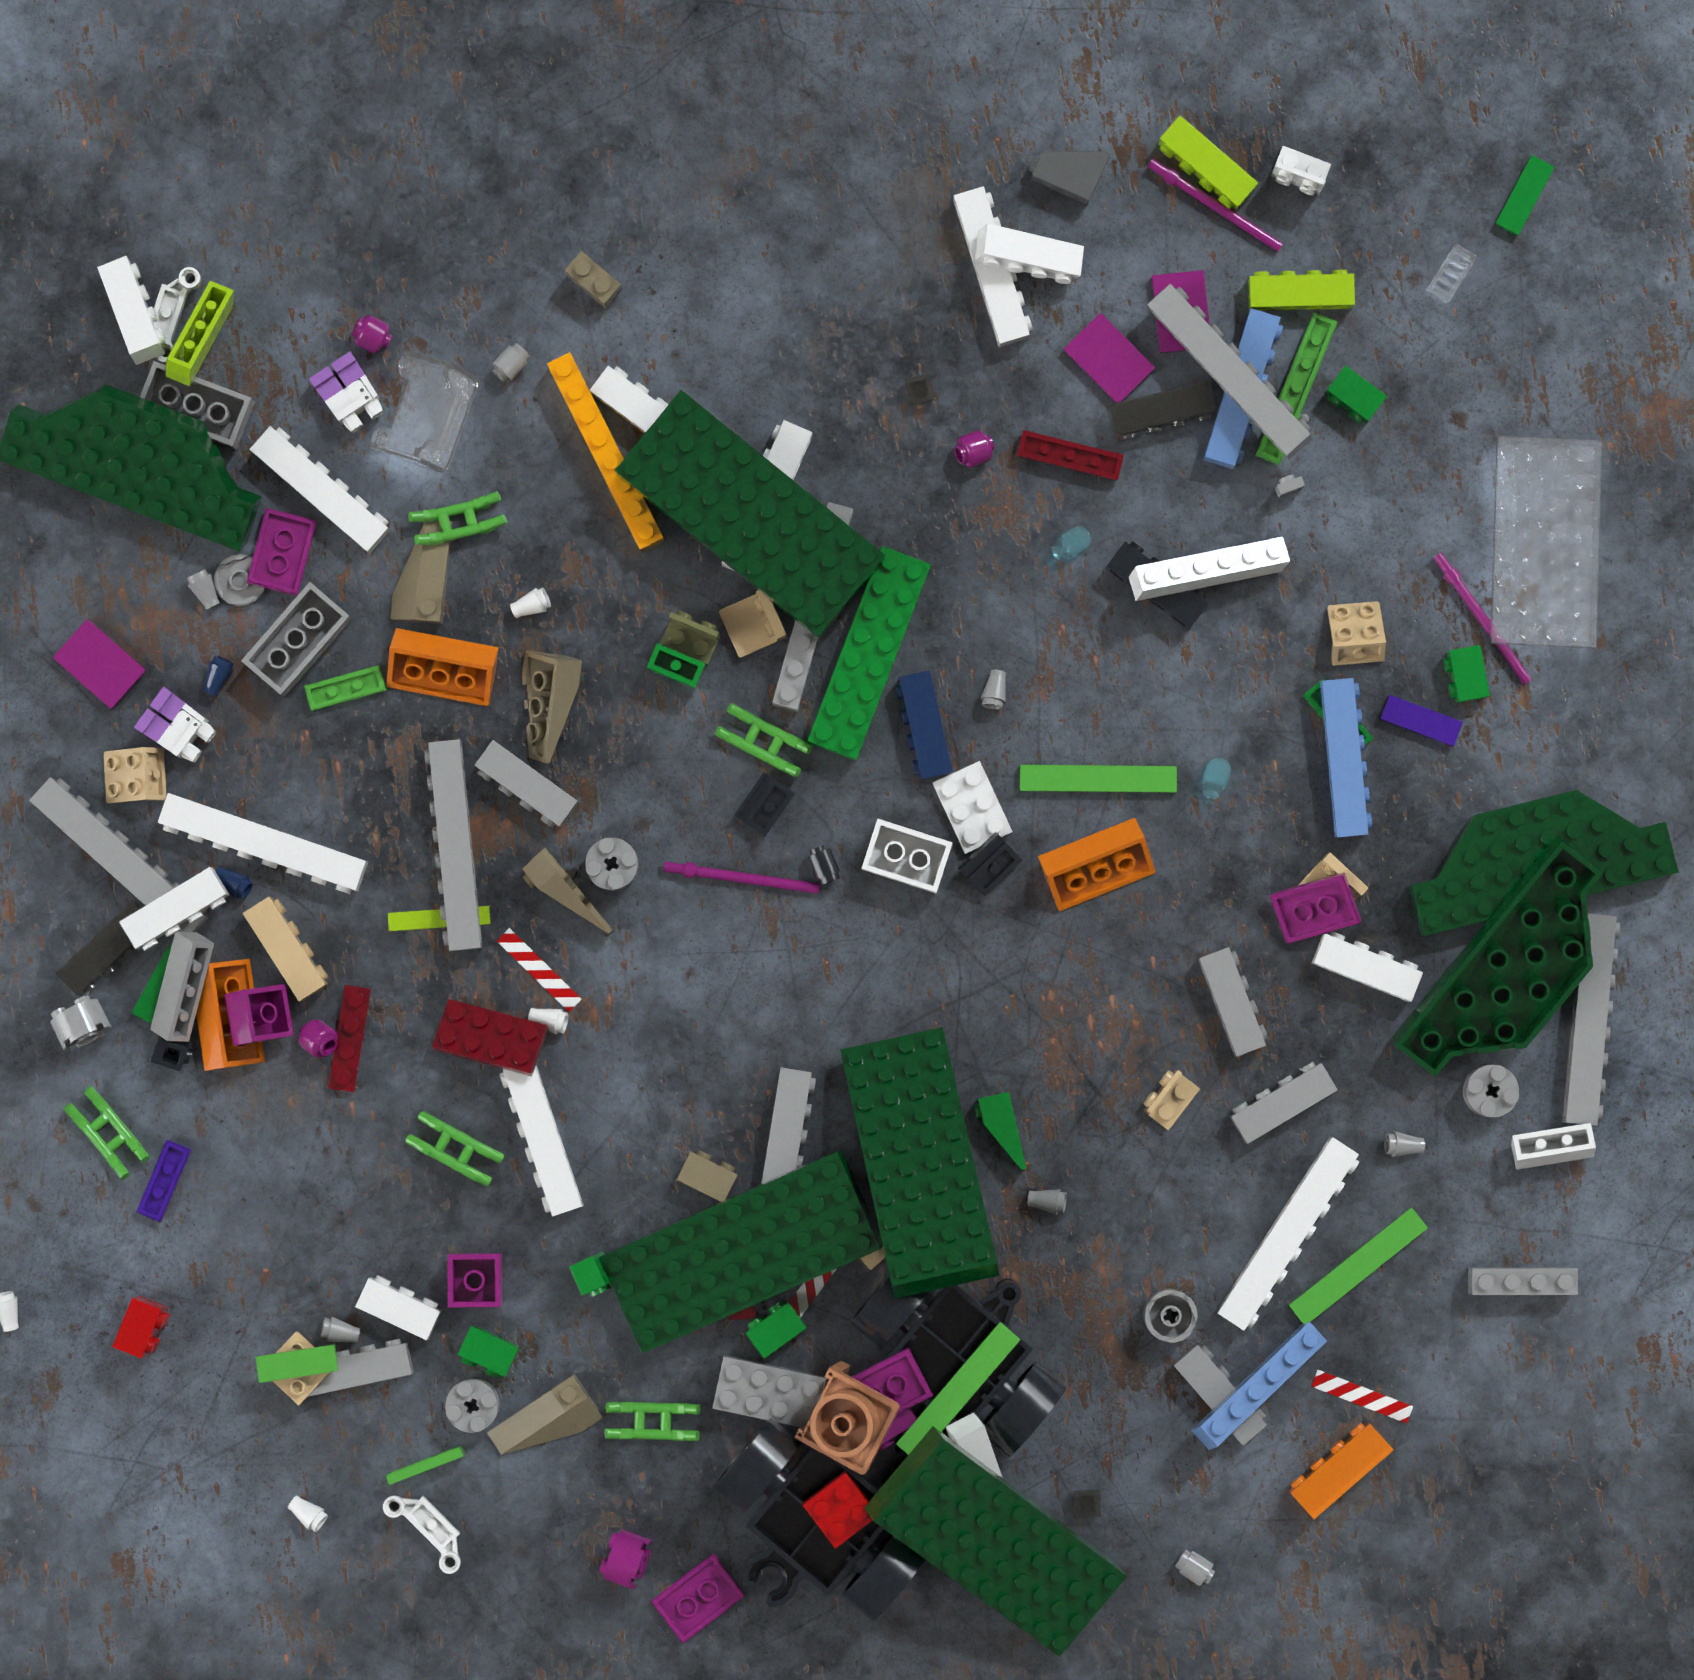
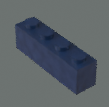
[895,670,953,780]

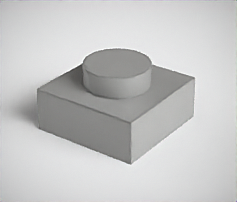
[1275,474,1305,498]

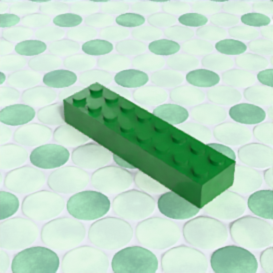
[808,546,931,761]

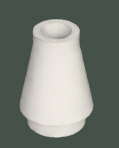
[510,588,551,618]
[528,1008,569,1035]
[0,1291,19,1332]
[288,1496,328,1532]

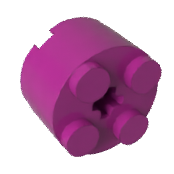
[599,1529,653,1590]

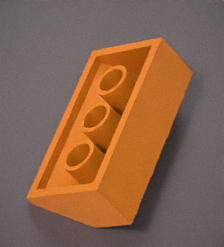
[386,628,499,706]
[1038,818,1156,912]
[196,959,265,1071]
[1288,1422,1394,1519]

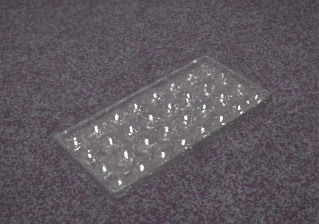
[1490,436,1602,649]

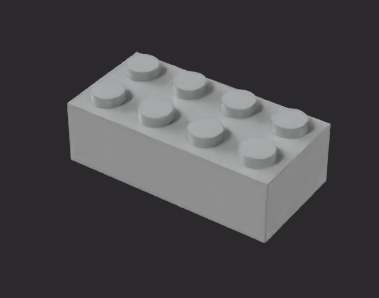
[140,361,255,450]
[241,582,353,697]
[712,1355,827,1427]

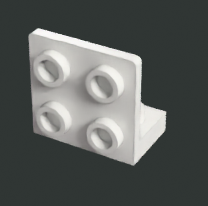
[1271,146,1331,196]

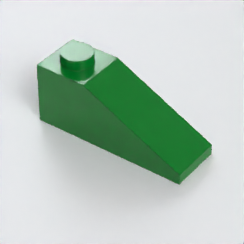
[974,1092,1026,1170]

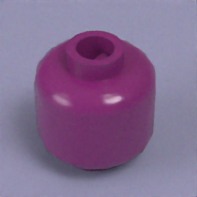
[351,315,392,353]
[954,430,995,468]
[298,1019,338,1058]

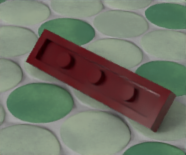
[1017,430,1124,481]
[328,985,372,1092]

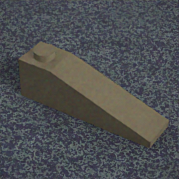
[390,520,452,625]
[522,650,582,763]
[523,848,613,934]
[487,1374,603,1455]

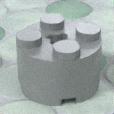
[585,838,639,891]
[50,995,112,1052]
[1463,1065,1519,1117]
[1143,1288,1198,1343]
[445,1378,500,1433]

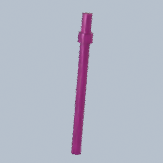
[1148,158,1283,252]
[1433,552,1532,685]
[663,861,820,894]

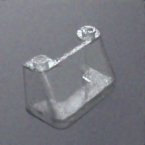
[370,350,478,473]

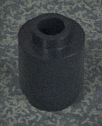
[807,845,840,886]

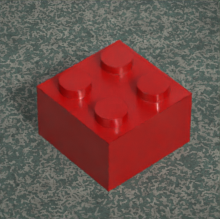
[112,1295,170,1359]
[803,1470,872,1548]

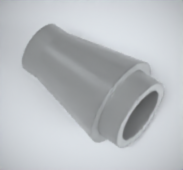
[187,569,220,609]
[980,669,1006,710]
[1384,1131,1425,1157]
[1027,1189,1067,1215]
[320,1316,360,1343]

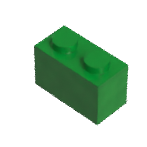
[1324,365,1387,424]
[647,643,706,690]
[1443,645,1490,704]
[569,1251,611,1297]
[746,1301,807,1358]
[457,1325,520,1379]

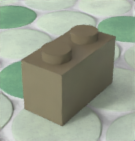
[564,251,622,309]
[677,1149,738,1202]

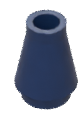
[203,655,234,696]
[215,866,253,900]

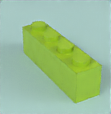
[1158,115,1258,211]
[1248,270,1355,311]
[166,281,234,386]

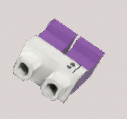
[309,351,384,433]
[134,686,217,763]

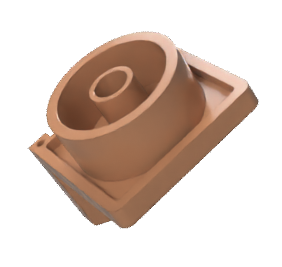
[794,1361,900,1474]

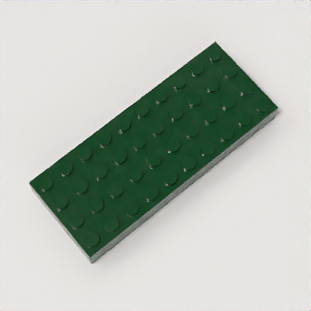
[614,390,885,639]
[840,1027,1000,1299]
[599,1149,883,1354]
[864,1426,1128,1657]

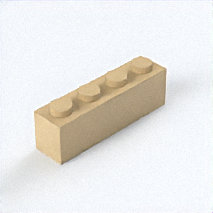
[243,896,328,1002]

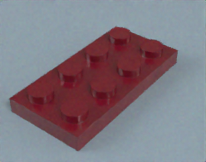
[432,999,549,1076]

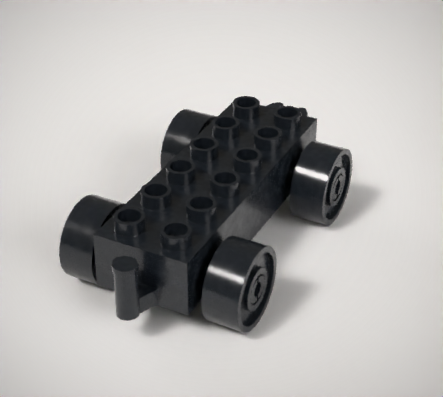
[713,1274,1067,1621]

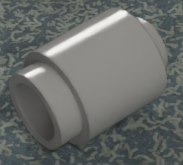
[492,343,530,382]
[1174,1549,1215,1586]

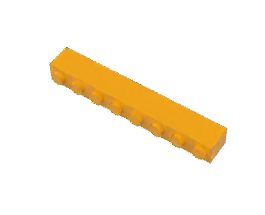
[547,352,664,553]

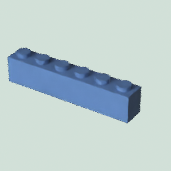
[1203,308,1283,469]
[1320,678,1372,837]
[1191,1321,1327,1450]

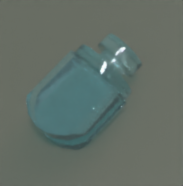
[1051,526,1091,561]
[1202,758,1231,799]

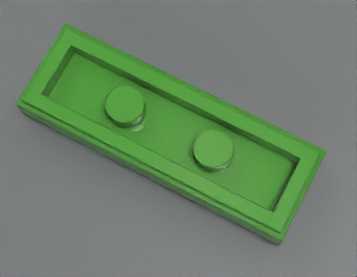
[304,665,387,711]
[256,1344,339,1383]
[386,1445,465,1485]

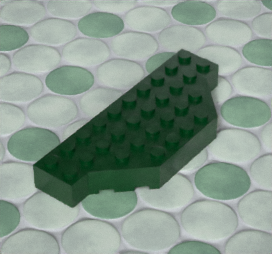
[0,385,262,552]
[1408,790,1679,937]
[1391,835,1603,1077]

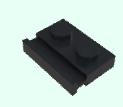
[734,772,795,837]
[958,832,1022,896]

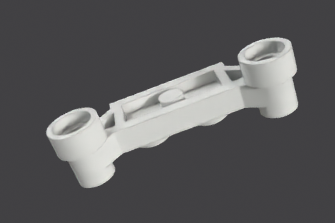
[154,267,201,363]
[383,1495,461,1574]

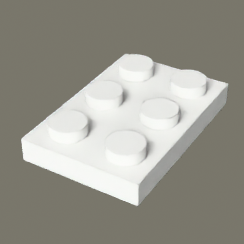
[932,761,1012,854]

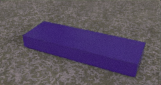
[1380,694,1463,747]
[136,1139,192,1222]

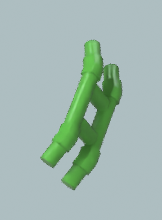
[408,491,507,546]
[714,703,813,777]
[63,1086,150,1180]
[405,1111,504,1186]
[604,1402,700,1441]

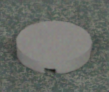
[214,554,265,607]

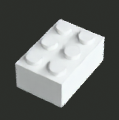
[861,819,952,894]

